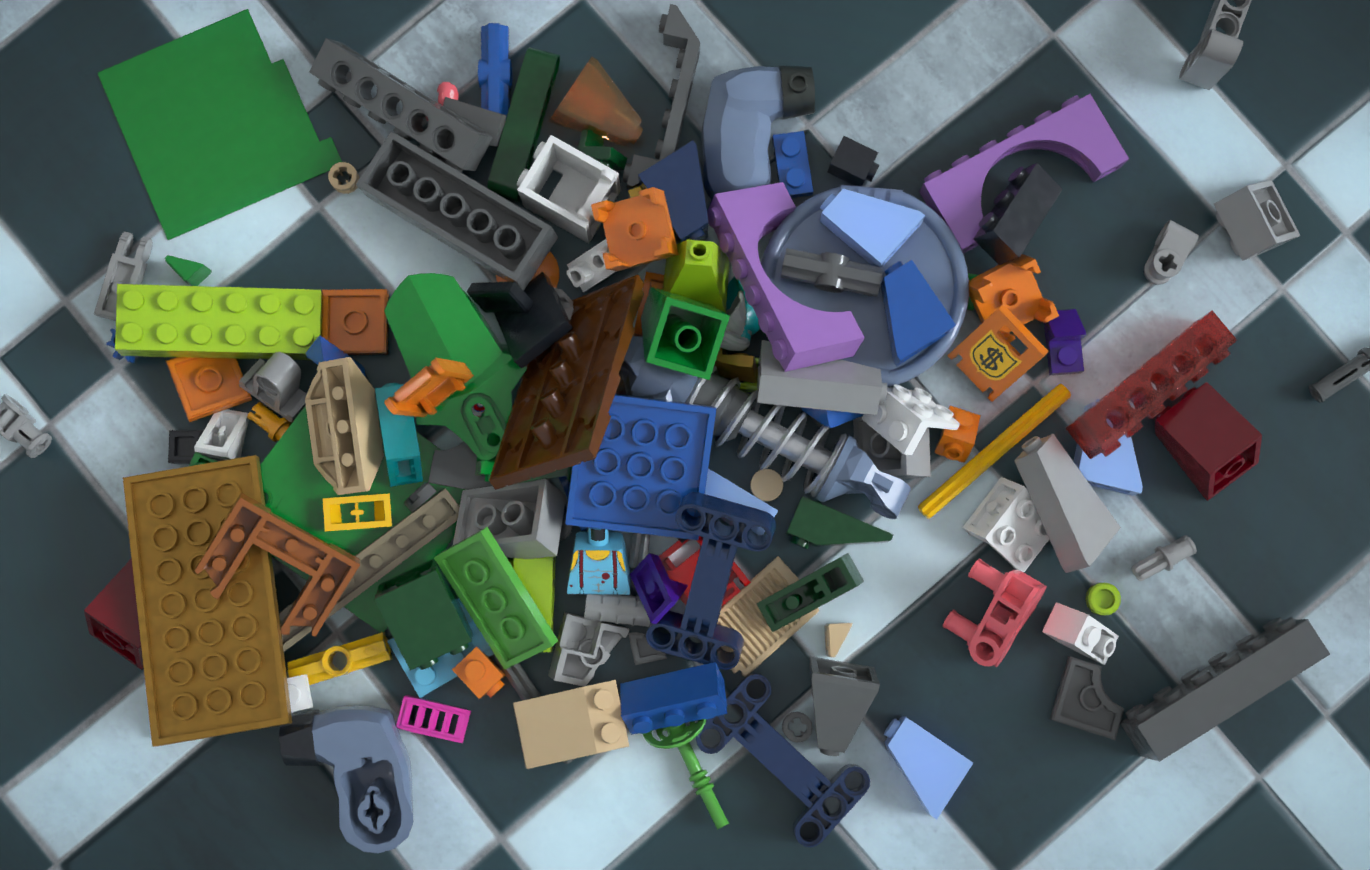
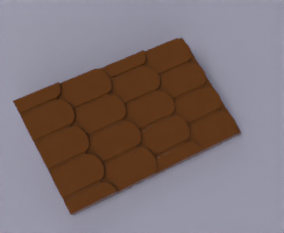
[489,274,644,490]

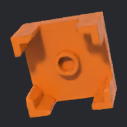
[591,187,679,271]
[969,254,1059,343]

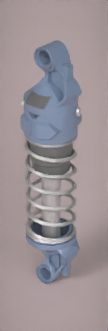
[619,336,911,519]

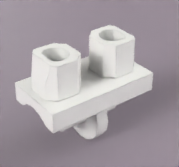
[566,239,617,292]

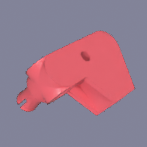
[942,558,1047,668]

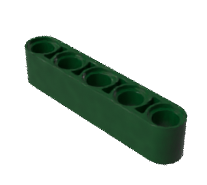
[487,47,560,202]

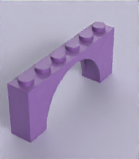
[919,94,1129,253]
[707,182,865,372]

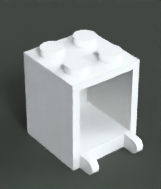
[517,135,621,244]

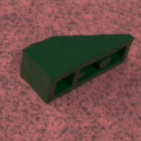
[785,496,894,549]
[756,553,864,632]

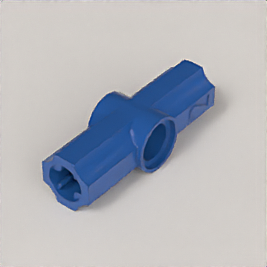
[478,23,513,121]

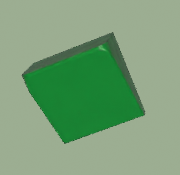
[165,255,212,286]

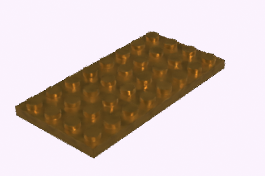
[123,455,292,747]

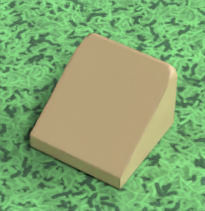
[824,623,853,657]

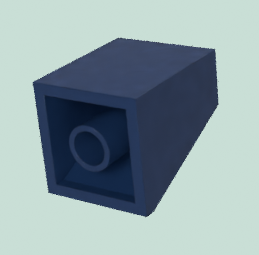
[638,140,709,245]

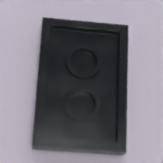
[494,272,573,368]

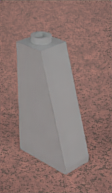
[757,340,887,415]
[1014,434,1121,573]

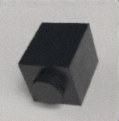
[827,136,880,186]

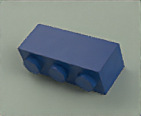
[620,662,728,735]

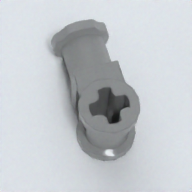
[0,394,52,458]

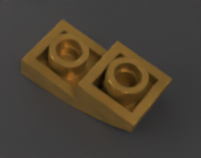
[714,347,758,383]

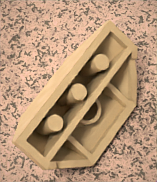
[305,357,384,495]

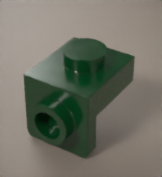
[577,129,627,170]

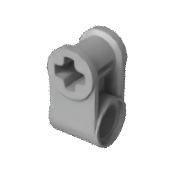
[1143,220,1199,285]

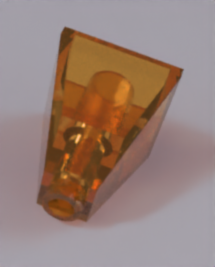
[550,57,644,146]

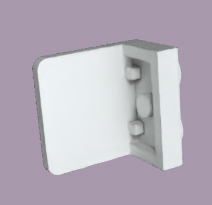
[862,385,960,455]

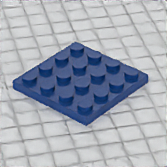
[565,394,717,540]

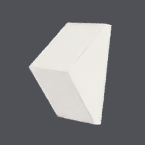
[194,409,249,460]

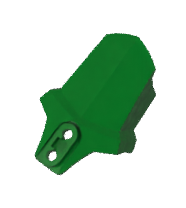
[384,273,528,461]

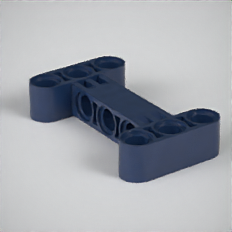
[646,492,776,670]
[696,673,870,848]

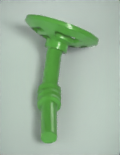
[643,719,729,830]

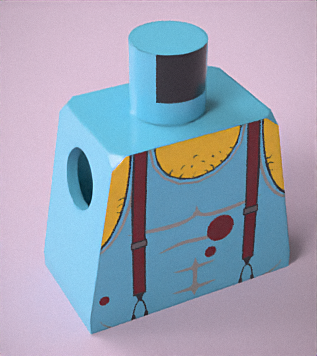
[567,527,631,595]

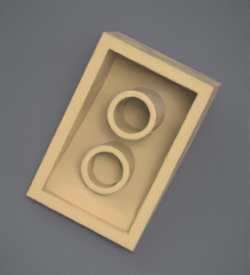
[513,680,629,769]

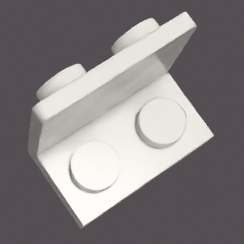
[962,477,1049,572]

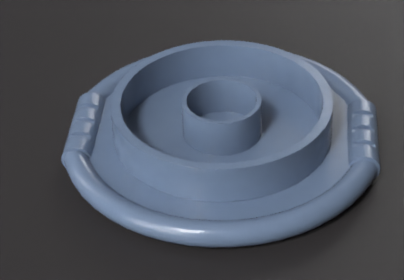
[761,185,969,387]

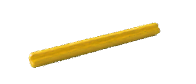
[918,384,1071,519]

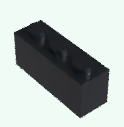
[973,163,1063,265]

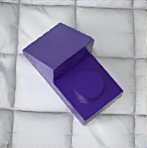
[1044,309,1086,375]
[630,553,688,624]

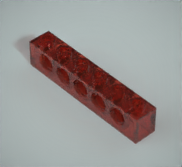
[1065,310,1237,459]

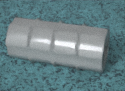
[584,594,650,627]

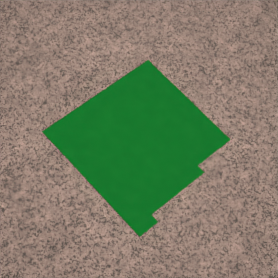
[98,9,342,240]
[260,405,464,633]

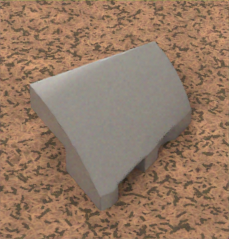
[548,612,629,687]

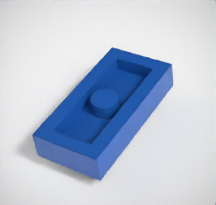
[772,131,813,198]

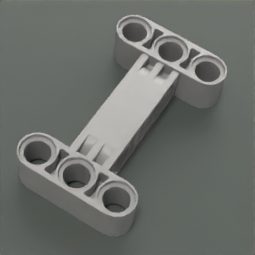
[1179,0,1252,90]

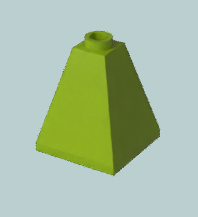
[663,239,730,313]

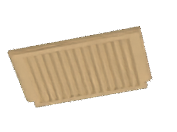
[717,556,819,677]

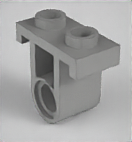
[239,352,308,423]

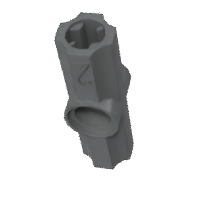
[781,248,883,297]

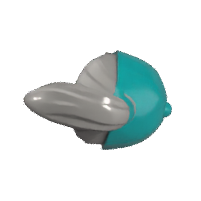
[720,276,760,351]

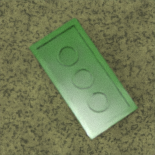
[434,527,558,670]

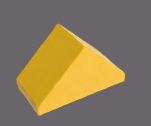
[322,493,392,532]

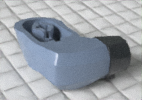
[279,706,414,853]

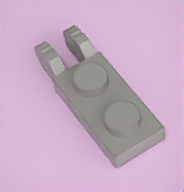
[94,232,153,321]

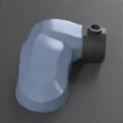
[701,65,815,200]

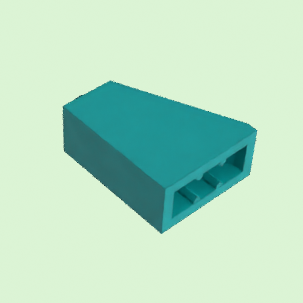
[375,383,423,487]

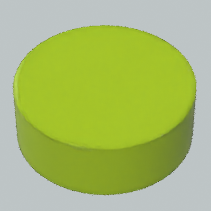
[1085,583,1121,615]

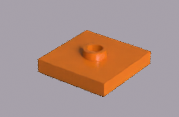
[322,289,389,355]
[166,357,252,422]

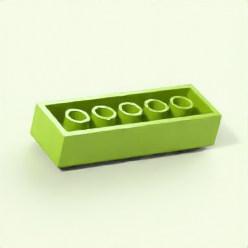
[115,284,322,360]

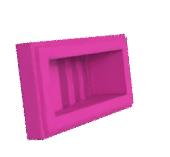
[396,695,471,743]

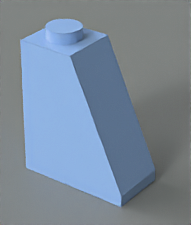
[820,189,925,267]
[1073,399,1143,496]
[884,716,973,819]

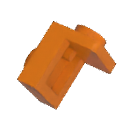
[935,406,981,463]
[452,646,505,699]

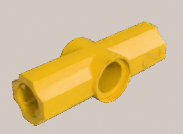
[287,632,392,686]

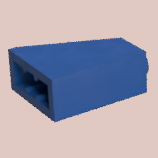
[881,260,956,367]

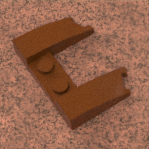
[195,493,360,636]

